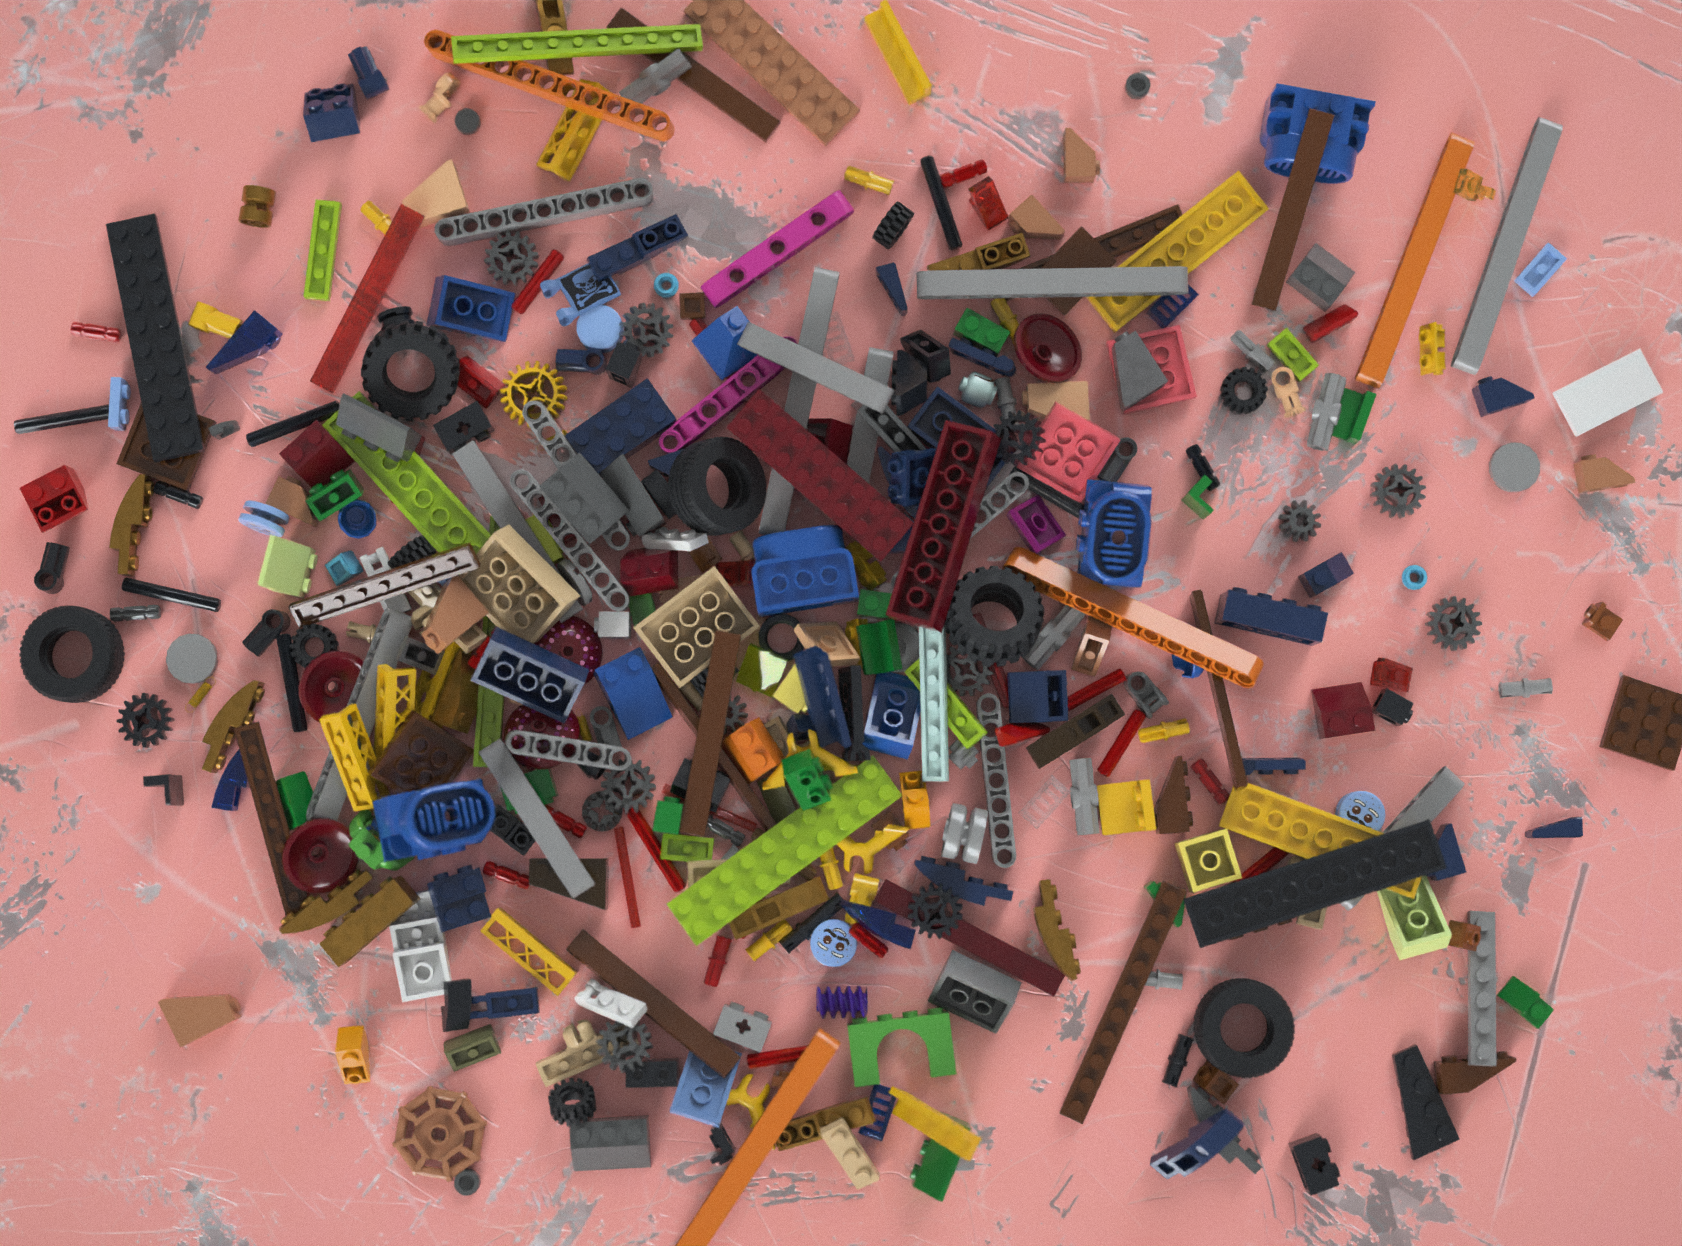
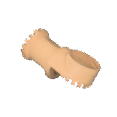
[419,72,461,123]
[1272,367,1306,418]

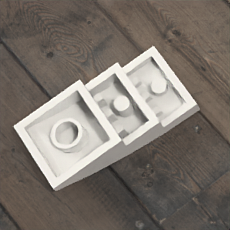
[1552,349,1663,437]
[389,890,452,1002]

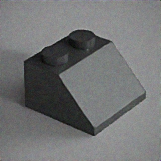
[1286,243,1356,312]

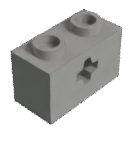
[713,1001,772,1053]

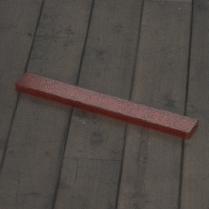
[310,204,425,393]

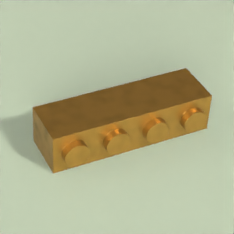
[319,875,421,967]

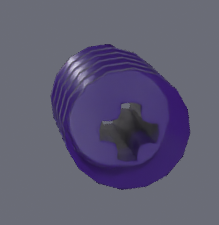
[816,986,868,1019]

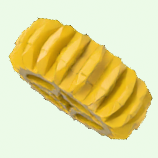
[500,361,568,428]

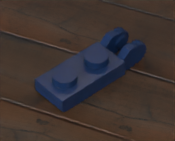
[948,337,1017,377]
[1242,757,1306,775]
[470,987,540,1019]

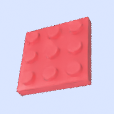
[1106,325,1197,415]
[1016,401,1120,503]

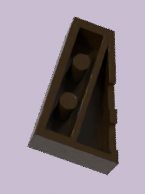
[529,858,609,910]

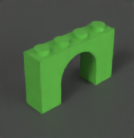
[847,1007,957,1087]

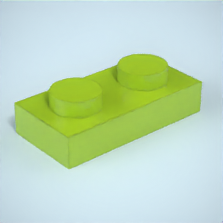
[1266,328,1319,383]
[660,833,714,862]

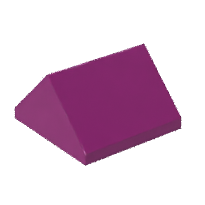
[1006,495,1066,554]

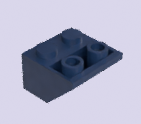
[303,83,361,142]
[1007,670,1068,723]

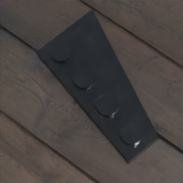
[1392,1044,1460,1160]

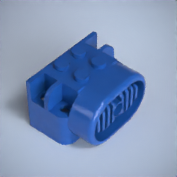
[1260,83,1376,184]
[1076,479,1152,588]
[752,525,859,618]
[372,779,495,862]

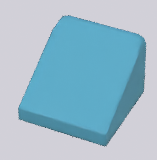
[325,550,363,586]

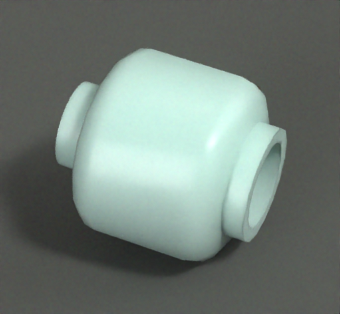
[958,371,997,408]

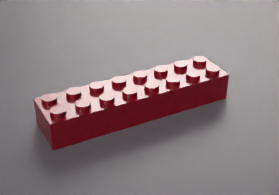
[726,389,914,562]
[886,420,1001,633]

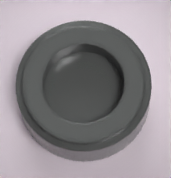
[1125,73,1151,99]
[455,108,481,135]
[454,1169,481,1196]

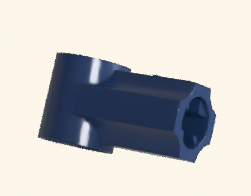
[348,46,389,100]
[555,348,607,375]

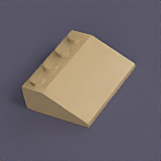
[459,525,581,644]
[633,566,760,688]

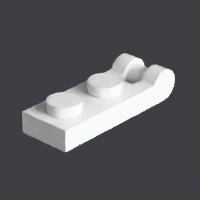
[642,527,709,551]
[360,546,412,613]
[574,979,648,1028]

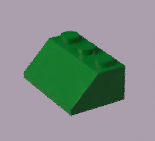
[909,1111,972,1202]

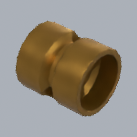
[238,185,276,228]

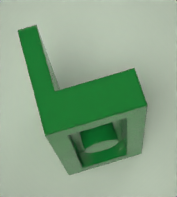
[1332,388,1377,444]
[1181,475,1214,520]
[856,619,902,675]
[276,771,313,831]

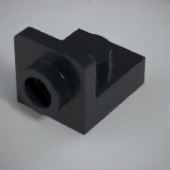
[709,1122,736,1165]

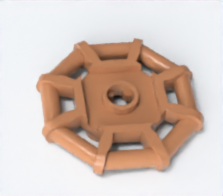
[392,1086,487,1182]

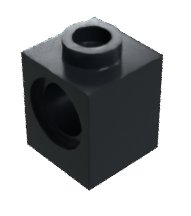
[1372,688,1414,726]

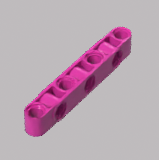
[701,190,855,308]
[659,336,798,454]

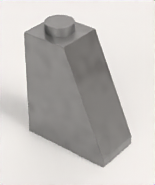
[1112,331,1168,411]

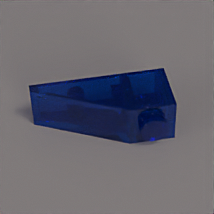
[206,310,283,375]

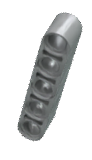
[505,730,631,770]

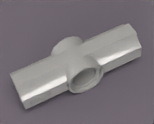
[619,49,691,104]
[1307,373,1347,451]
[1022,605,1086,671]
[1069,758,1100,836]

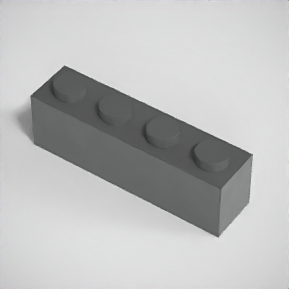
[851,401,926,452]

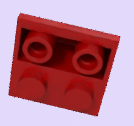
[19,465,88,533]

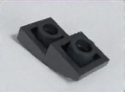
[490,804,535,856]
[441,978,472,1032]

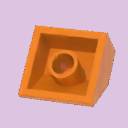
[721,717,785,785]

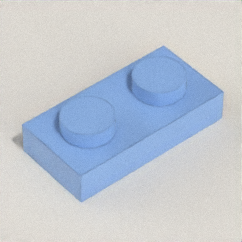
[1514,242,1567,297]
[108,377,131,431]

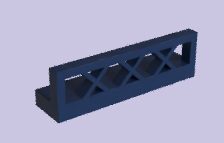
[793,645,852,748]

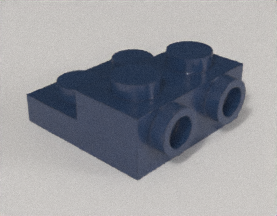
[888,448,937,506]
[427,864,491,932]

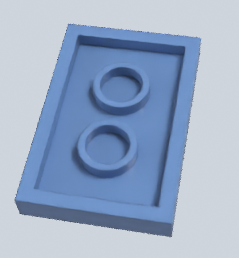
[670,1050,742,1128]

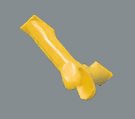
[762,729,858,790]
[837,824,910,874]
[726,1074,776,1150]

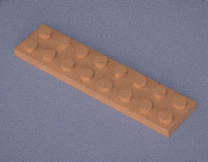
[684,0,860,147]

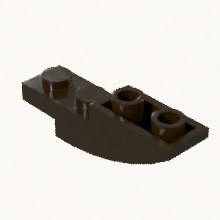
[1026,694,1125,769]

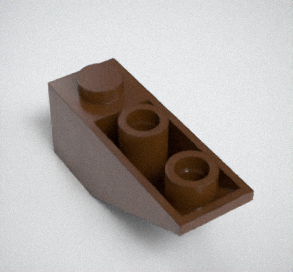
[1154,756,1193,834]
[1434,1051,1517,1095]

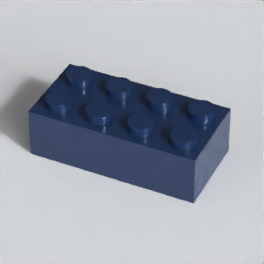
[565,378,677,476]
[907,386,1014,490]
[1214,587,1328,646]
[471,627,589,723]

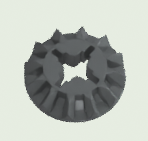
[582,791,623,832]

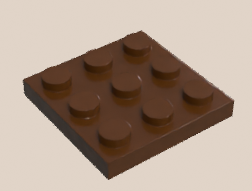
[116,403,216,491]
[1599,675,1682,771]
[368,710,474,794]

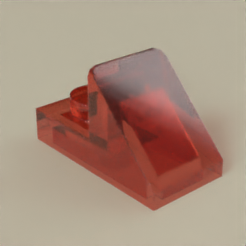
[968,176,1009,231]
[715,560,754,589]
[1370,658,1413,693]

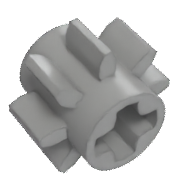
[949,739,979,769]

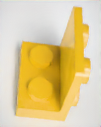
[1097,779,1156,835]

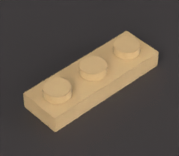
[820,1118,880,1190]

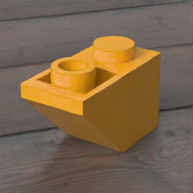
[899,771,930,829]
[335,1025,370,1084]

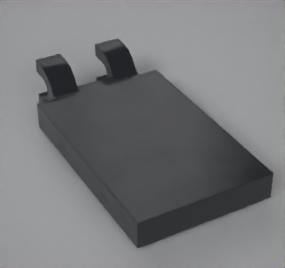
[838,665,871,762]

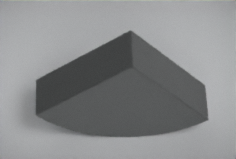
[208,420,241,440]

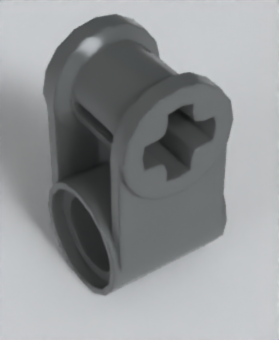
[1124,671,1169,719]

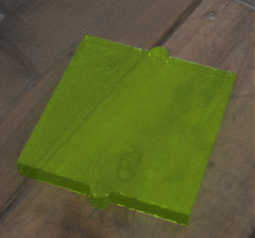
[736,643,788,698]

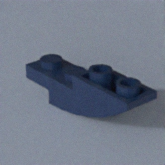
[587,214,688,282]
[914,856,1013,906]
[1149,1108,1244,1180]

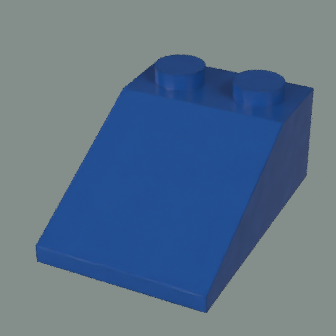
[426,275,515,342]
[593,647,673,740]
[862,672,921,760]

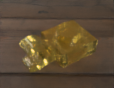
[1453,169,1496,201]

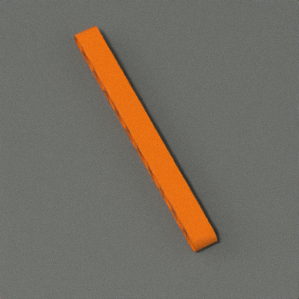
[424,30,675,141]
[1355,132,1475,389]
[1002,547,1264,688]
[675,1028,841,1246]

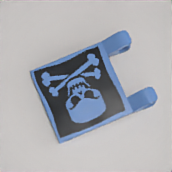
[540,264,621,327]

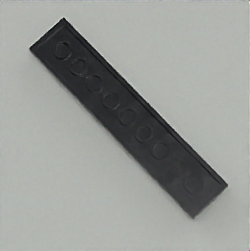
[106,213,205,462]
[1183,819,1447,948]

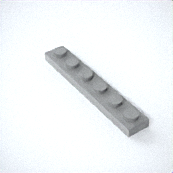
[1467,911,1496,1067]

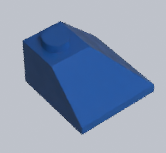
[692,306,757,381]

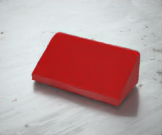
[1303,304,1359,343]
[457,356,505,409]
[995,722,1051,747]

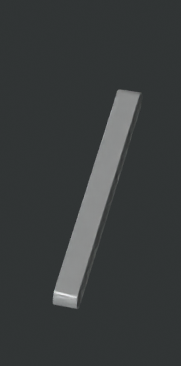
[1451,117,1563,375]
[916,266,1188,300]
[758,267,840,535]

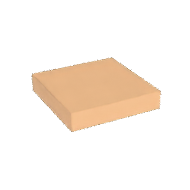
[793,621,860,667]

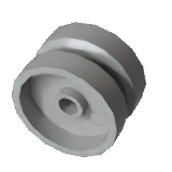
[941,803,988,864]

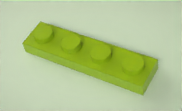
[303,199,342,301]
[904,659,988,749]

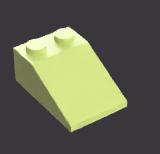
[257,535,318,599]
[1377,875,1452,960]

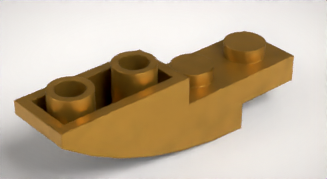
[535,0,574,75]
[927,233,1031,271]
[109,474,154,577]
[202,680,265,773]
[279,868,373,934]
[729,876,829,940]
[1033,879,1081,981]
[776,1096,876,1152]

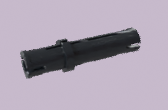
[779,892,847,954]

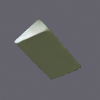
[757,777,796,824]
[443,1024,502,1072]

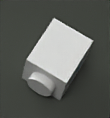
[594,611,631,639]

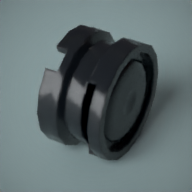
[377,306,415,331]

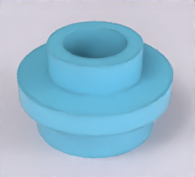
[654,273,679,298]
[1401,565,1427,590]

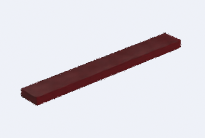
[874,879,1065,997]

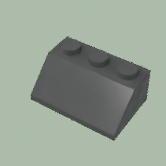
[336,393,422,463]
[539,452,629,545]
[599,454,666,540]
[928,950,1022,1034]
[569,1115,651,1171]

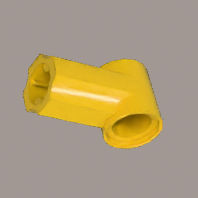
[188,301,243,341]
[844,873,880,927]

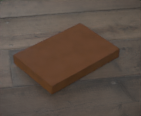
[1040,226,1117,316]

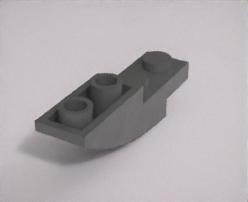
[1187,1085,1262,1175]

